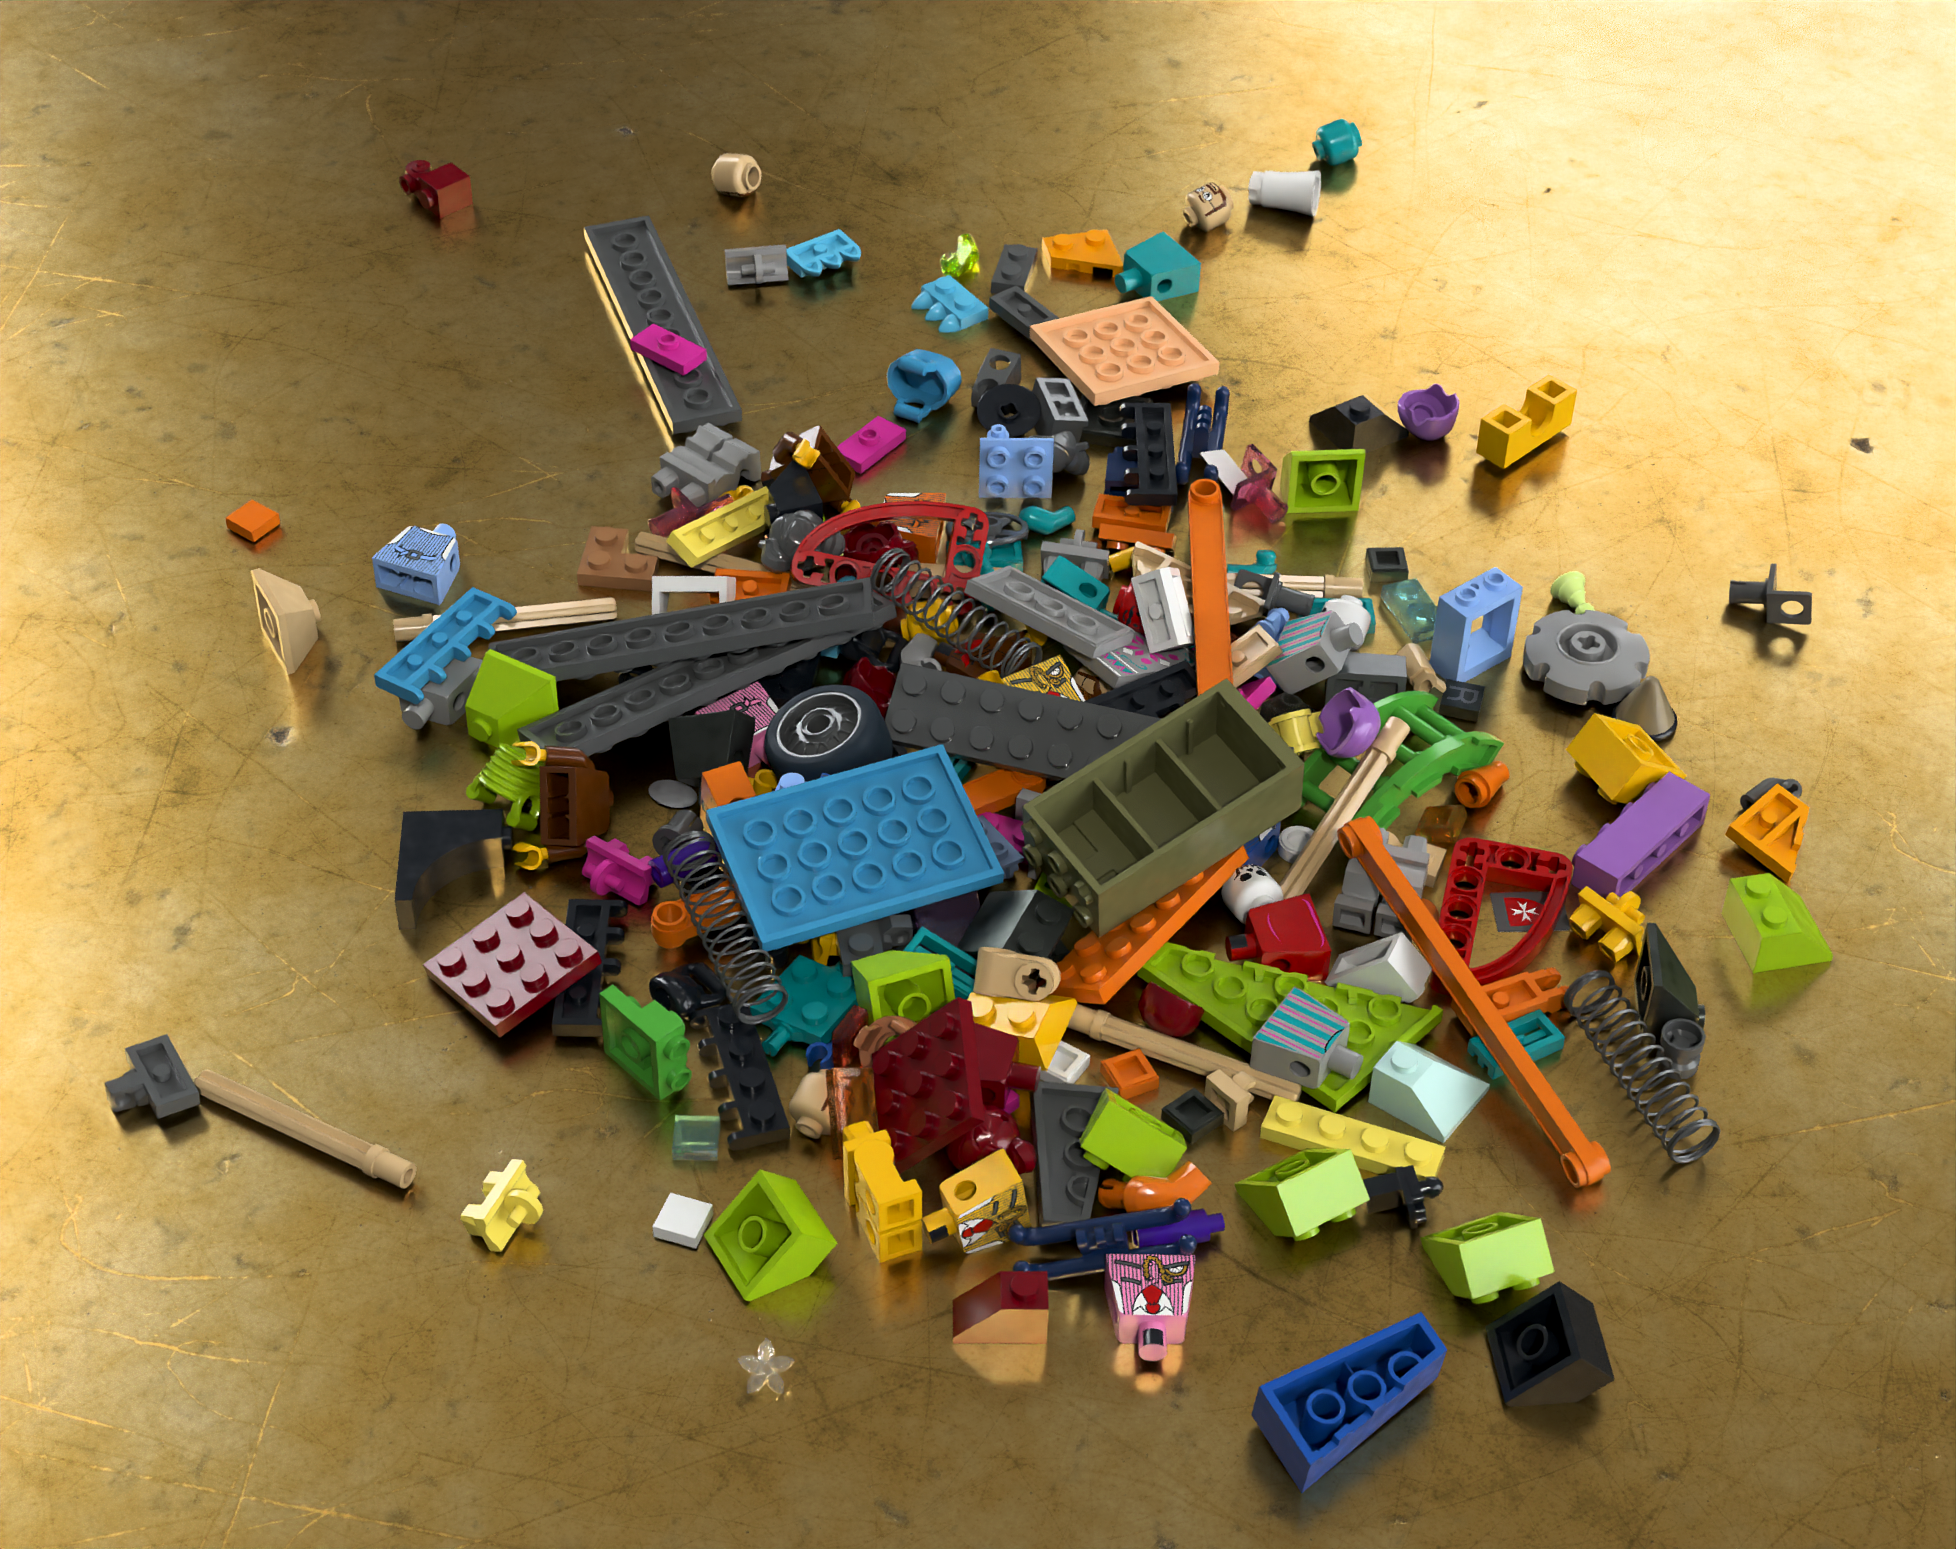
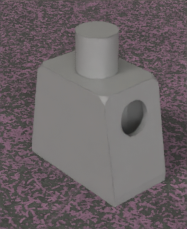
[399,657,483,729]

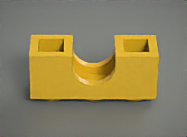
[1476,374,1577,469]

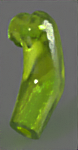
[940,234,980,278]

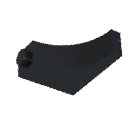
[395,809,513,930]

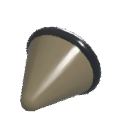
[1611,676,1678,742]

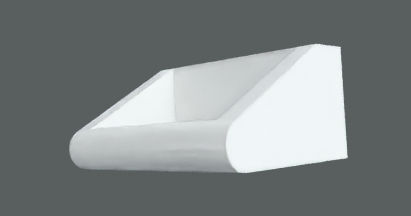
[1131,567,1194,654]
[652,576,736,615]

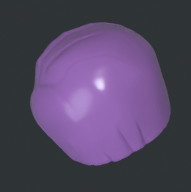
[1398,383,1459,441]
[1316,687,1381,758]

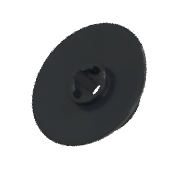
[977,384,1041,437]

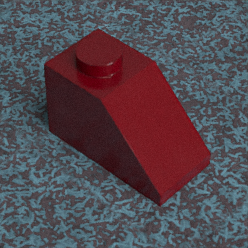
[953,1271,1049,1344]

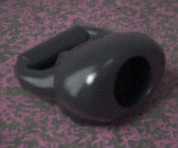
[840,627,909,673]
[649,962,728,1020]

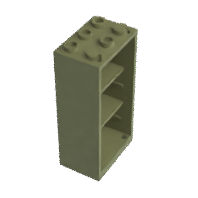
[1021,678,1305,938]

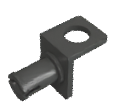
[1729,563,1812,625]
[1234,569,1315,617]

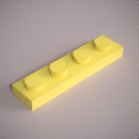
[666,486,770,568]
[1260,1095,1445,1181]

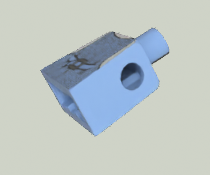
[372,524,460,605]

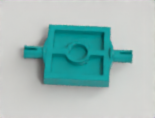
[750,955,860,1056]

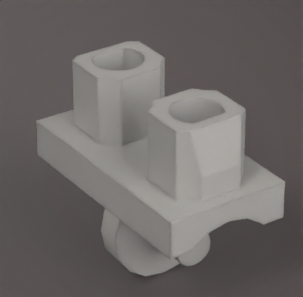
[724,245,788,285]
[1040,529,1110,582]

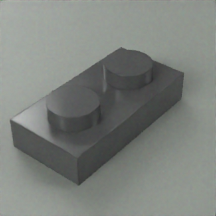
[991,244,1038,294]
[989,285,1059,341]

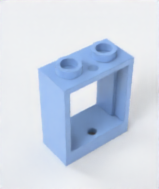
[1429,567,1523,682]

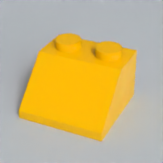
[1565,713,1687,804]
[967,992,1077,1071]

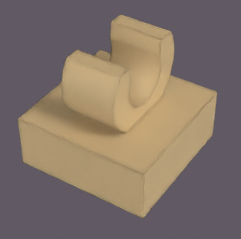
[1204,1069,1256,1132]

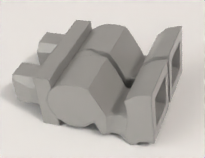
[651,422,761,514]
[1332,827,1430,943]

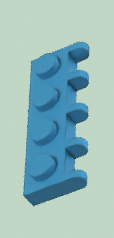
[374,587,517,704]

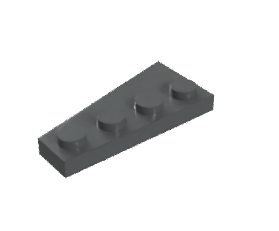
[1029,1081,1119,1227]

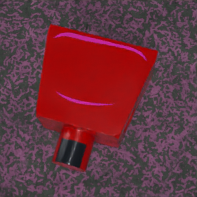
[1225,893,1331,981]

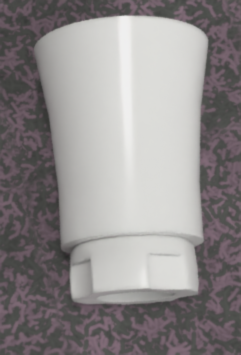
[1248,170,1321,217]

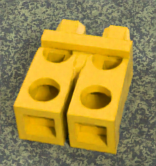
[843,1121,922,1263]

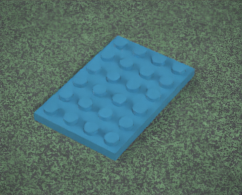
[706,744,1004,952]

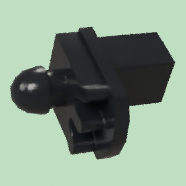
[1363,1165,1443,1229]

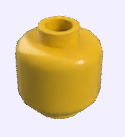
[900,598,959,645]

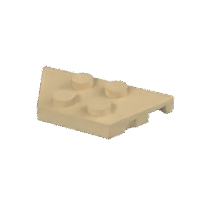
[1132,541,1265,626]

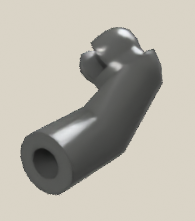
[1740,778,1802,811]

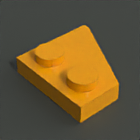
[1042,230,1124,277]
[1725,783,1810,883]

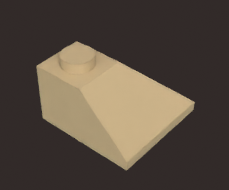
[251,568,321,675]

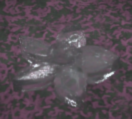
[737,1338,795,1394]

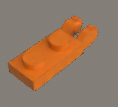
[1451,967,1575,1036]

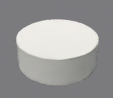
[1278,826,1314,864]

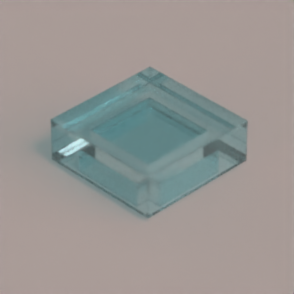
[672,1115,721,1161]

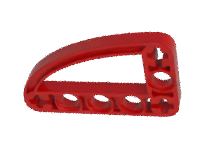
[790,501,989,617]
[1428,837,1573,996]

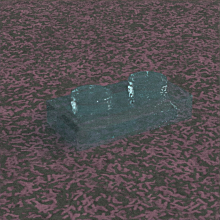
[1381,578,1438,644]

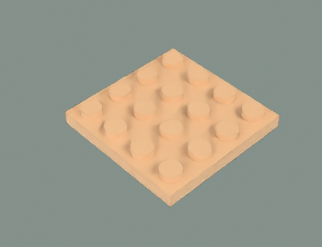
[1030,296,1219,406]

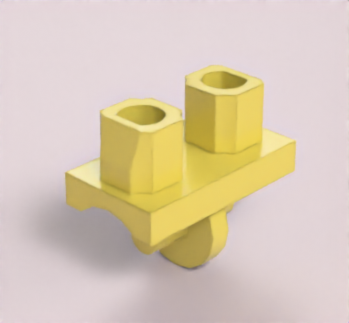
[461,1159,543,1252]

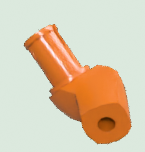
[1098,1161,1212,1213]

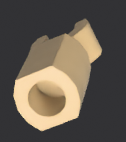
[1396,643,1446,693]

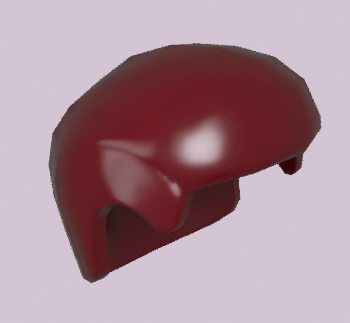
[1138,981,1204,1038]

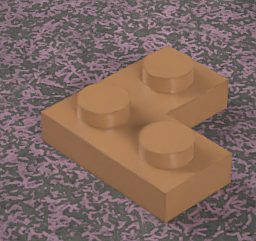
[577,526,659,592]

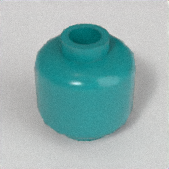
[1312,119,1362,166]

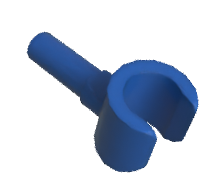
[806,1033,852,1071]

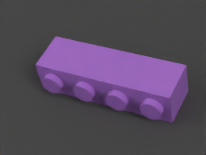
[1571,771,1710,900]

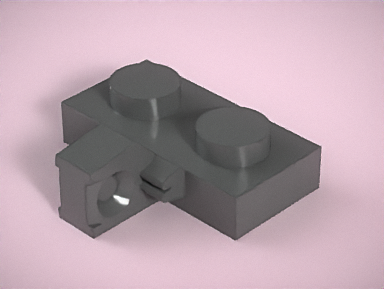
[834,915,913,977]
[105,1034,200,1119]

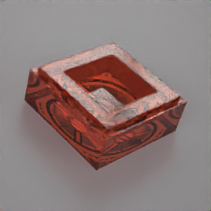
[832,1005,868,1068]

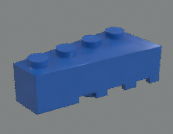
[1251,1312,1447,1493]

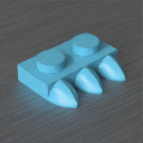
[786,229,861,278]
[911,275,989,332]

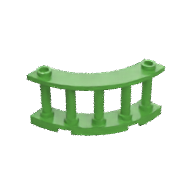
[1301,690,1504,830]

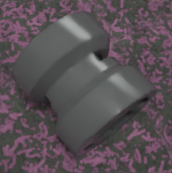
[1656,1018,1706,1080]

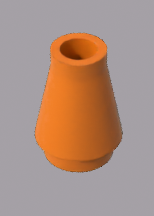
[1455,761,1509,808]

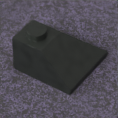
[1634,922,1705,1045]

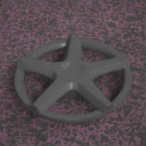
[945,512,1029,548]

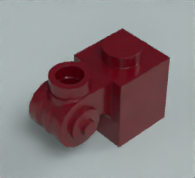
[399,160,473,219]

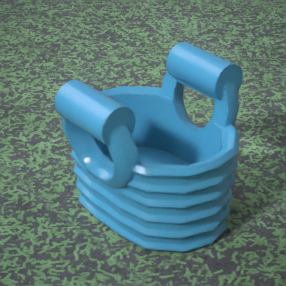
[887,349,962,423]

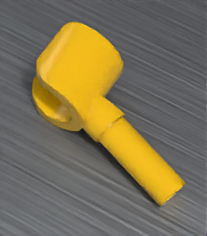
[748,769,778,796]

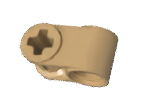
[973,947,1061,1001]

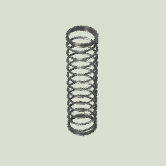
[870,548,1042,678]
[663,831,789,1024]
[1563,970,1720,1162]

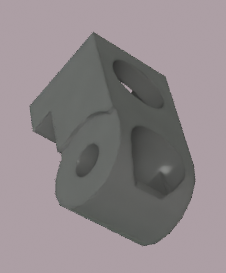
[971,348,1021,408]

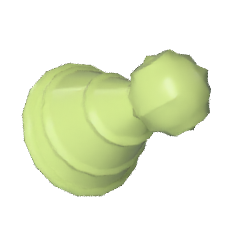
[1551,571,1595,614]

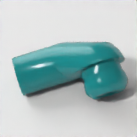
[1018,505,1076,535]
[1227,550,1278,574]

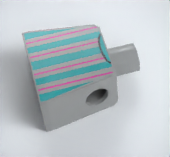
[1266,610,1363,696]
[1250,986,1363,1089]

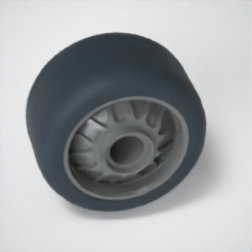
[764,685,893,782]

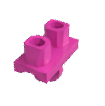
[582,836,655,906]

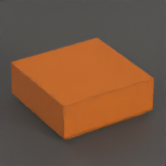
[225,500,280,542]
[1100,1048,1160,1099]

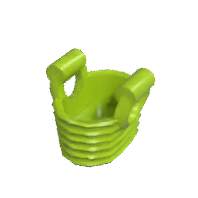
[466,743,544,831]

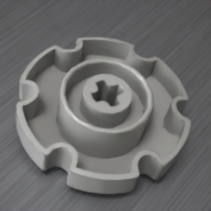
[1523,610,1650,705]

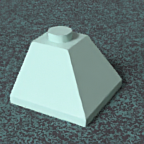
[1368,1041,1490,1144]

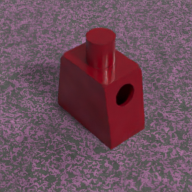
[974,1022,1041,1109]

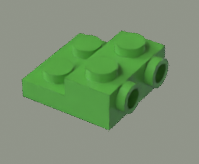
[599,985,692,1101]

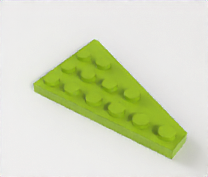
[1137,942,1443,1112]

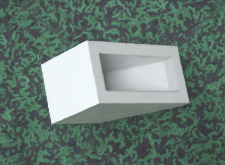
[1325,932,1432,1003]

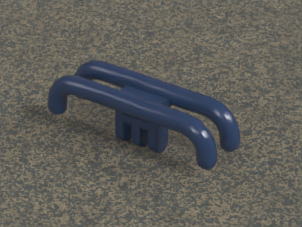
[1175,383,1230,485]
[1008,1198,1197,1281]

